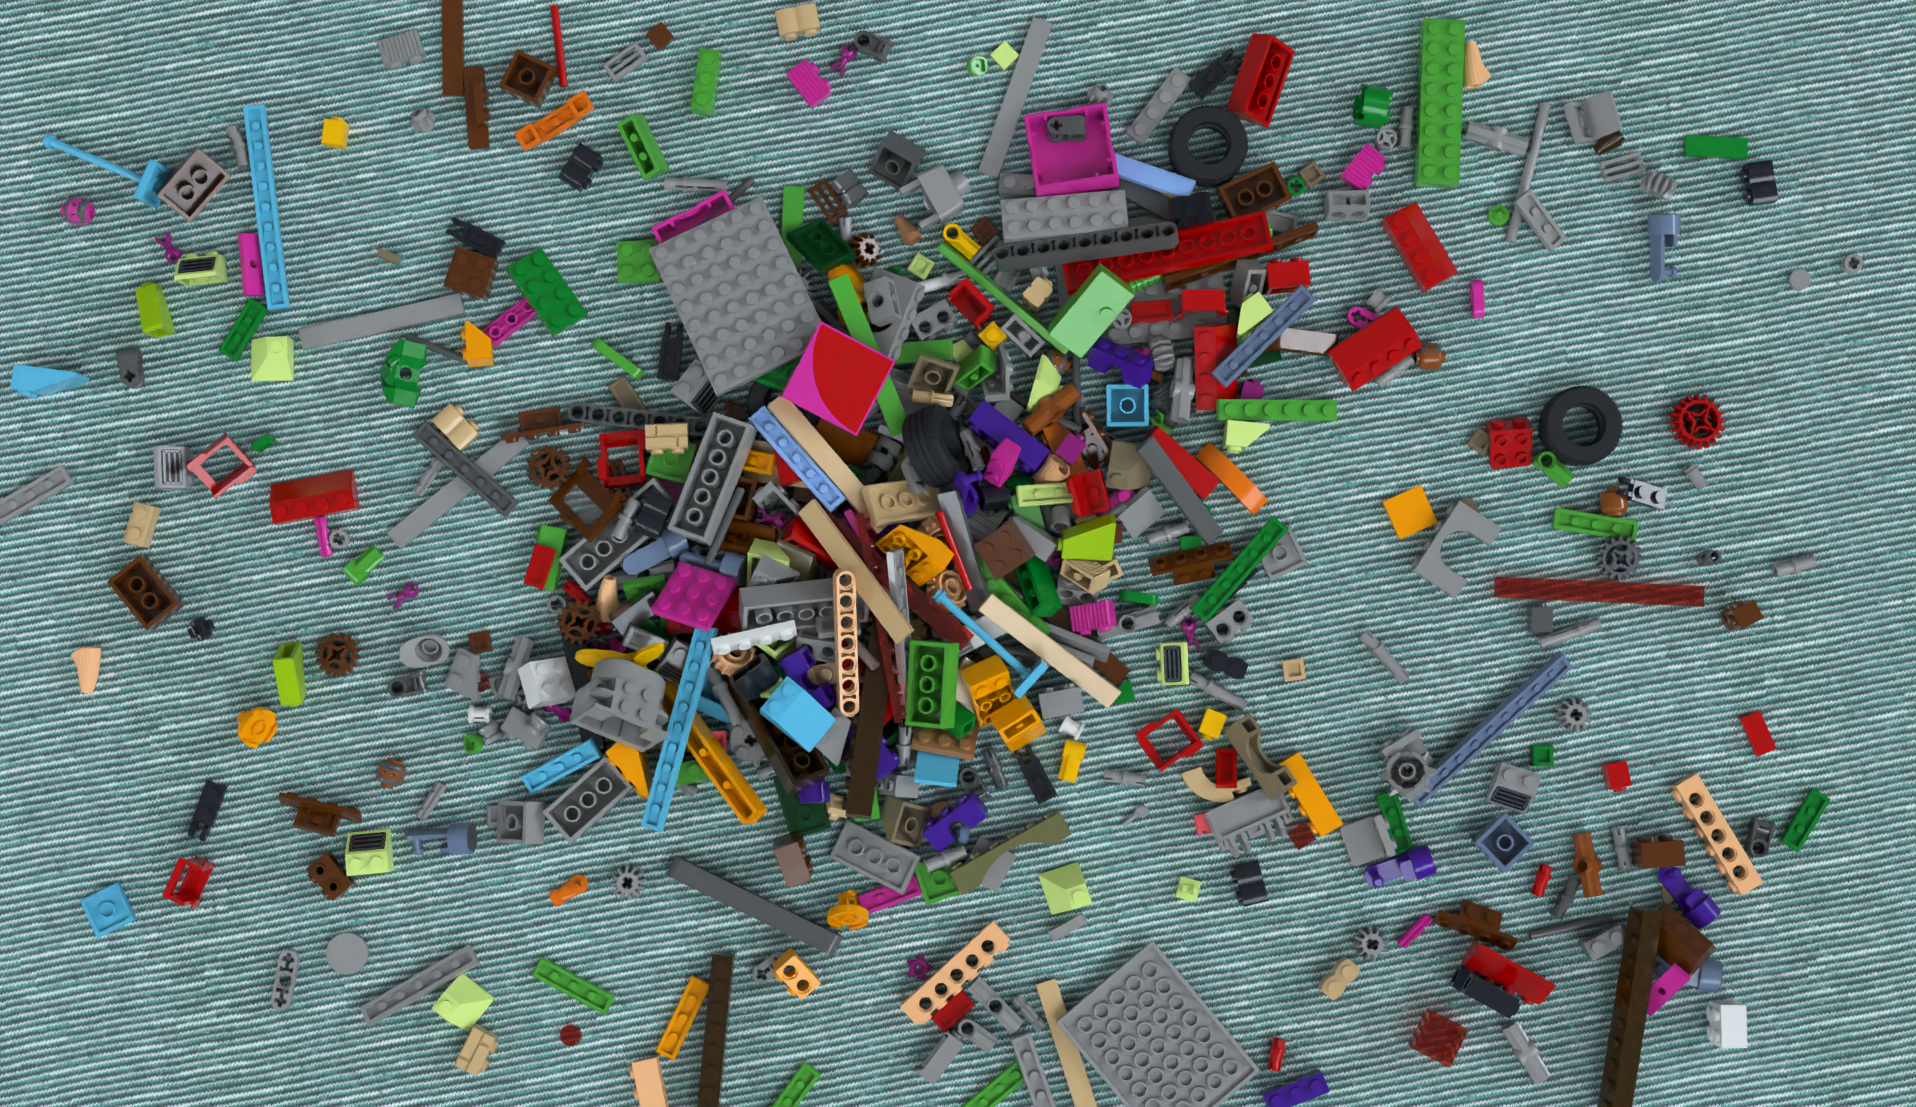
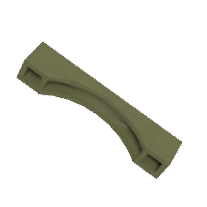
[948,811,1072,895]

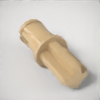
[912,389,954,407]

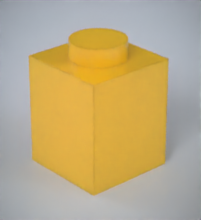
[321,116,350,149]
[978,321,1007,351]
[1197,708,1227,741]

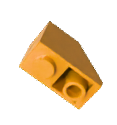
[461,321,494,367]

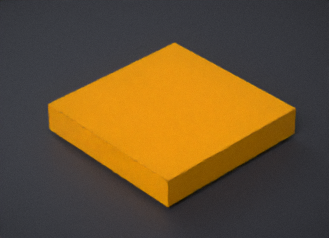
[1382,485,1438,540]

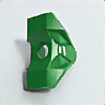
[380,339,427,408]

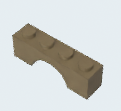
[1224,713,1298,801]

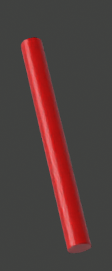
[550,5,568,88]
[935,510,973,591]

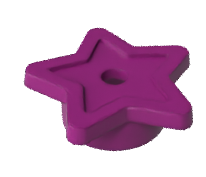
[907,954,933,981]

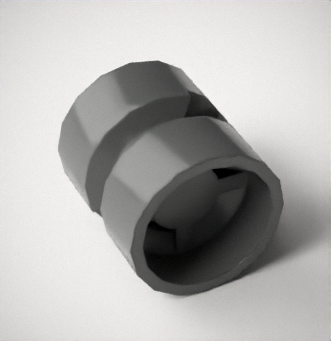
[830,170,869,209]
[866,434,902,472]

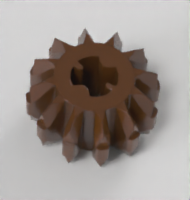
[848,232,883,268]

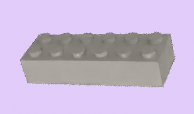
[1000,189,1129,244]
[668,412,758,546]
[558,478,678,591]
[738,577,869,631]

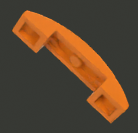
[514,90,595,151]
[1195,442,1268,515]

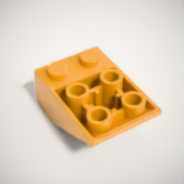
[828,264,882,326]
[875,524,954,587]
[960,654,1015,728]
[988,694,1047,754]
[605,742,653,800]

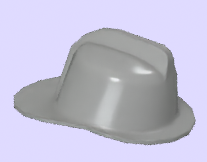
[399,632,450,668]

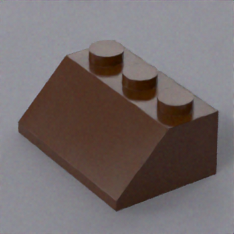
[1657,902,1716,976]

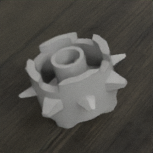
[726,716,766,769]
[1379,746,1438,802]

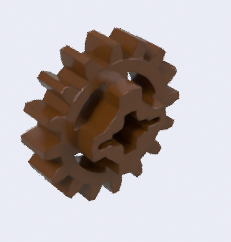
[526,445,572,491]
[556,600,602,646]
[315,632,362,677]

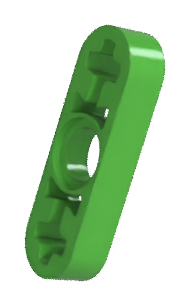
[591,338,645,381]

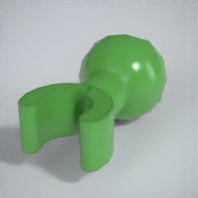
[1149,410,1171,435]

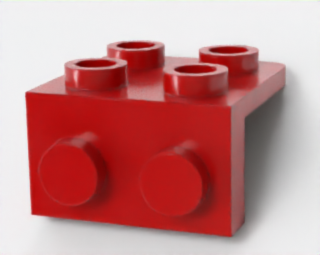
[1485,416,1533,469]
[1066,468,1112,518]

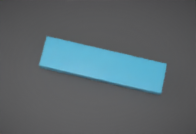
[521,738,602,794]

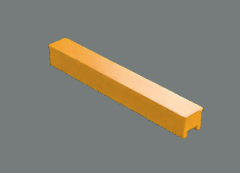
[662,682,768,824]

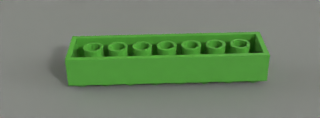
[1414,18,1465,189]

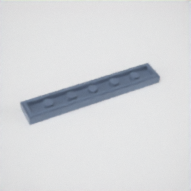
[1211,285,1316,388]

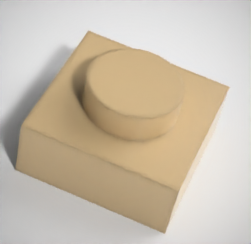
[1281,658,1306,682]

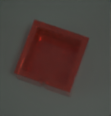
[1408,1008,1469,1068]

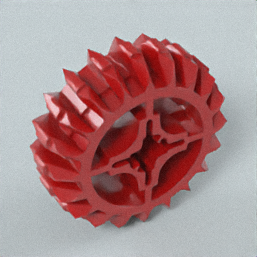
[1668,393,1726,450]

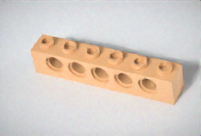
[1671,773,1764,895]
[900,920,1010,1025]

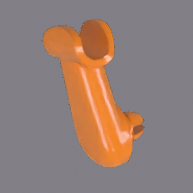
[549,875,588,906]

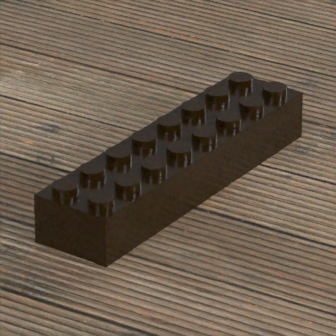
[711,645,830,795]

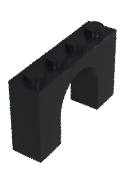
[609,585,692,680]
[1449,966,1520,1019]

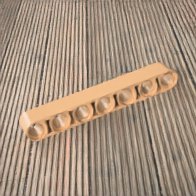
[833,568,859,717]

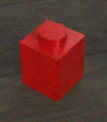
[1601,760,1632,792]

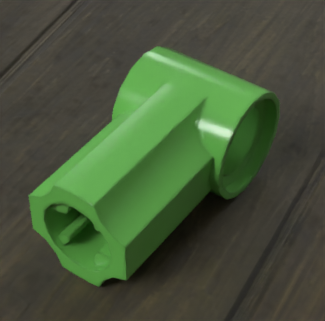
[1533,451,1575,488]
[342,544,386,586]

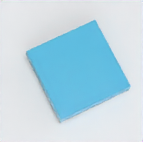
[80,882,137,938]

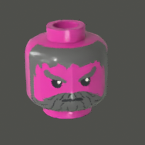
[61,197,95,225]

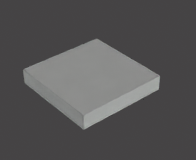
[1116,486,1165,539]
[1260,526,1308,581]
[964,835,1017,893]

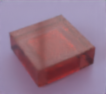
[1287,821,1316,850]

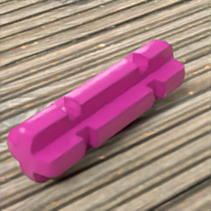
[314,517,333,558]
[1397,913,1432,948]

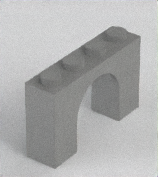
[870,267,925,361]
[1411,501,1502,598]
[1003,514,1058,599]

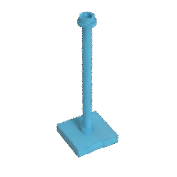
[42,134,173,209]
[932,588,1048,699]

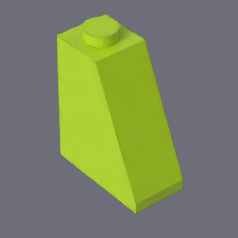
[135,282,176,339]
[1057,514,1116,561]
[272,642,306,707]

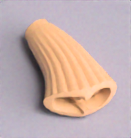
[1463,41,1492,89]
[1031,453,1070,484]
[595,575,621,622]
[70,646,102,693]

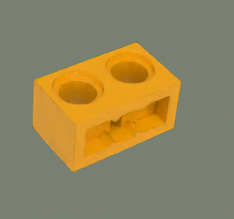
[772,948,821,1000]

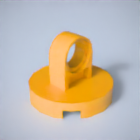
[236,707,278,748]
[827,889,869,930]

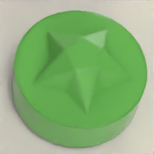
[967,55,988,77]
[1487,205,1509,227]
[463,733,483,754]

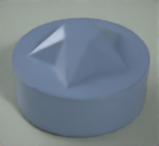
[956,822,970,844]

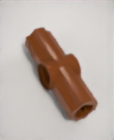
[1021,384,1080,436]
[1572,832,1603,898]

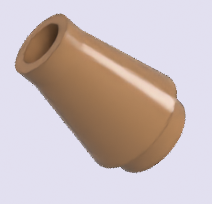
[893,215,922,246]

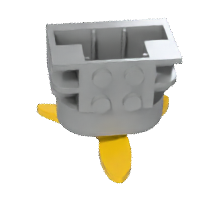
[570,643,669,752]

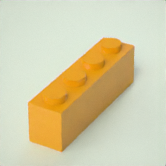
[1277,752,1343,837]

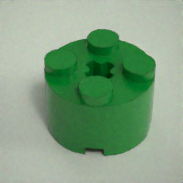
[1353,84,1393,129]

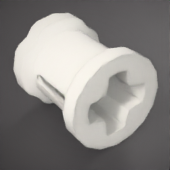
[468,705,492,724]
[1058,715,1085,741]

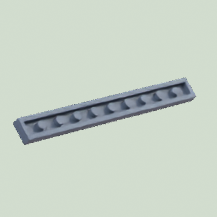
[1413,651,1573,807]

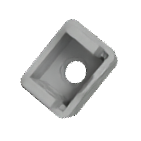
[899,165,972,231]

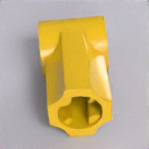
[942,223,981,261]
[1058,739,1087,783]

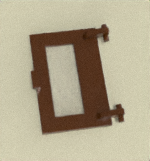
[548,457,626,543]

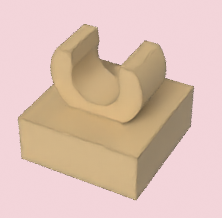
[826,793,847,821]

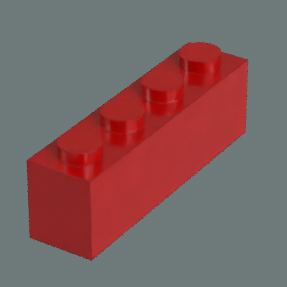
[1140,426,1220,500]

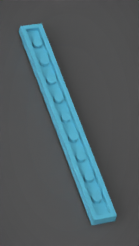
[243,104,290,311]
[641,627,718,832]

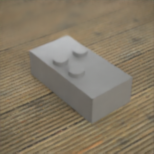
[543,756,635,844]

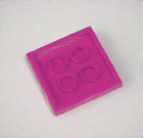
[651,561,737,632]

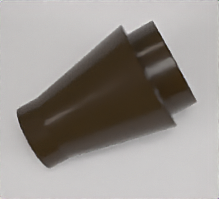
[1592,131,1625,156]

